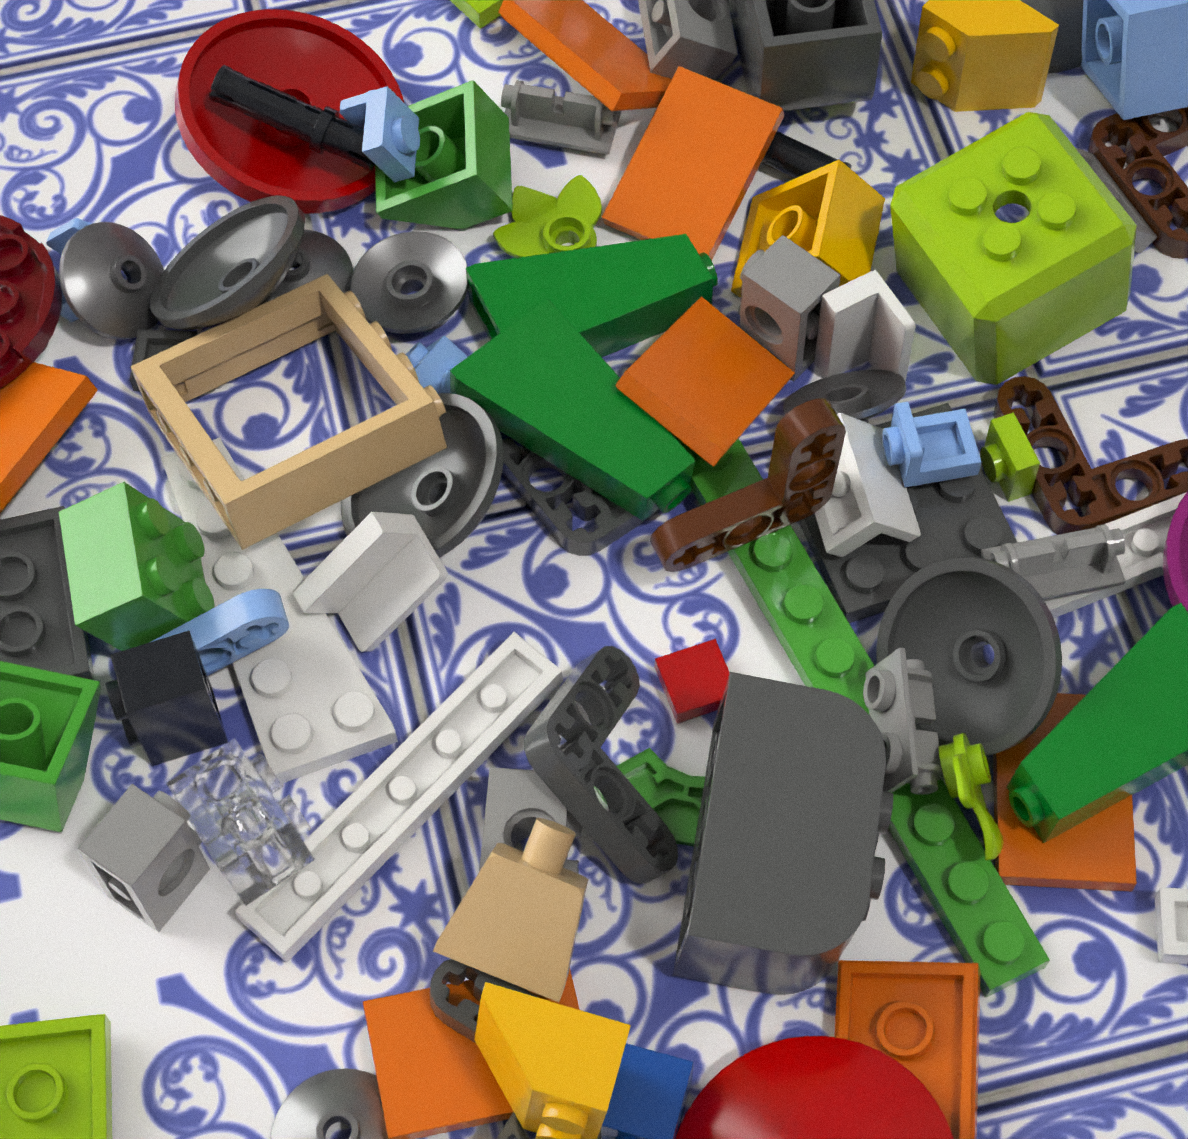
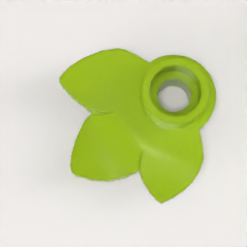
[493,175,602,258]
[939,733,1004,861]

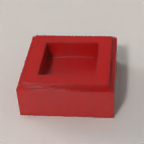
[655,639,730,724]

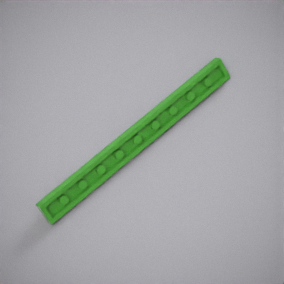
[677,439,1050,998]

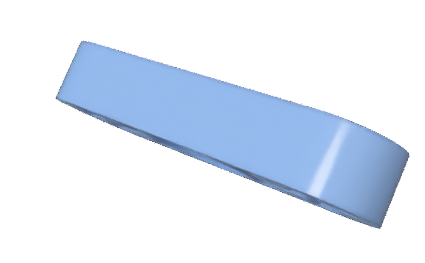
[149,589,289,675]

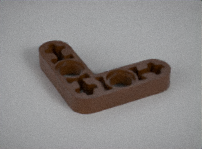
[1088,107,1188,259]
[993,376,1188,535]
[650,398,846,572]

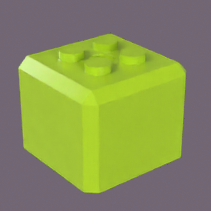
[890,112,1137,385]

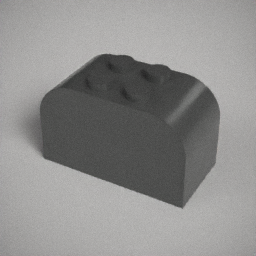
[728,0,882,111]
[673,672,893,995]

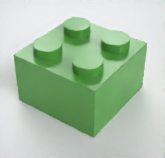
[59,482,215,651]

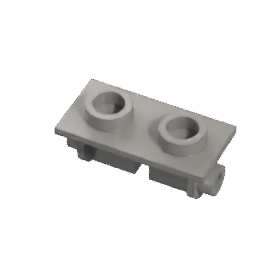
[501,80,622,155]
[981,524,1126,600]
[863,647,943,795]

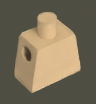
[433,818,588,1003]

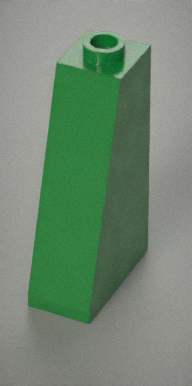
[465,234,718,357]
[450,298,696,521]
[1007,603,1188,843]

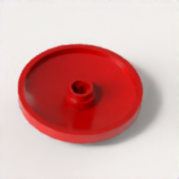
[175,9,404,214]
[675,1036,954,1139]

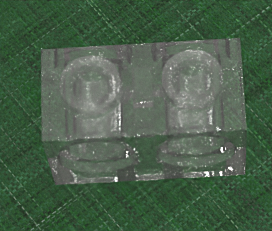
[166,738,315,906]

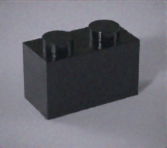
[106,631,228,766]

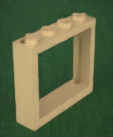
[130,274,447,550]

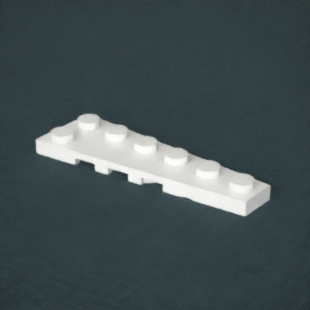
[161,437,398,786]

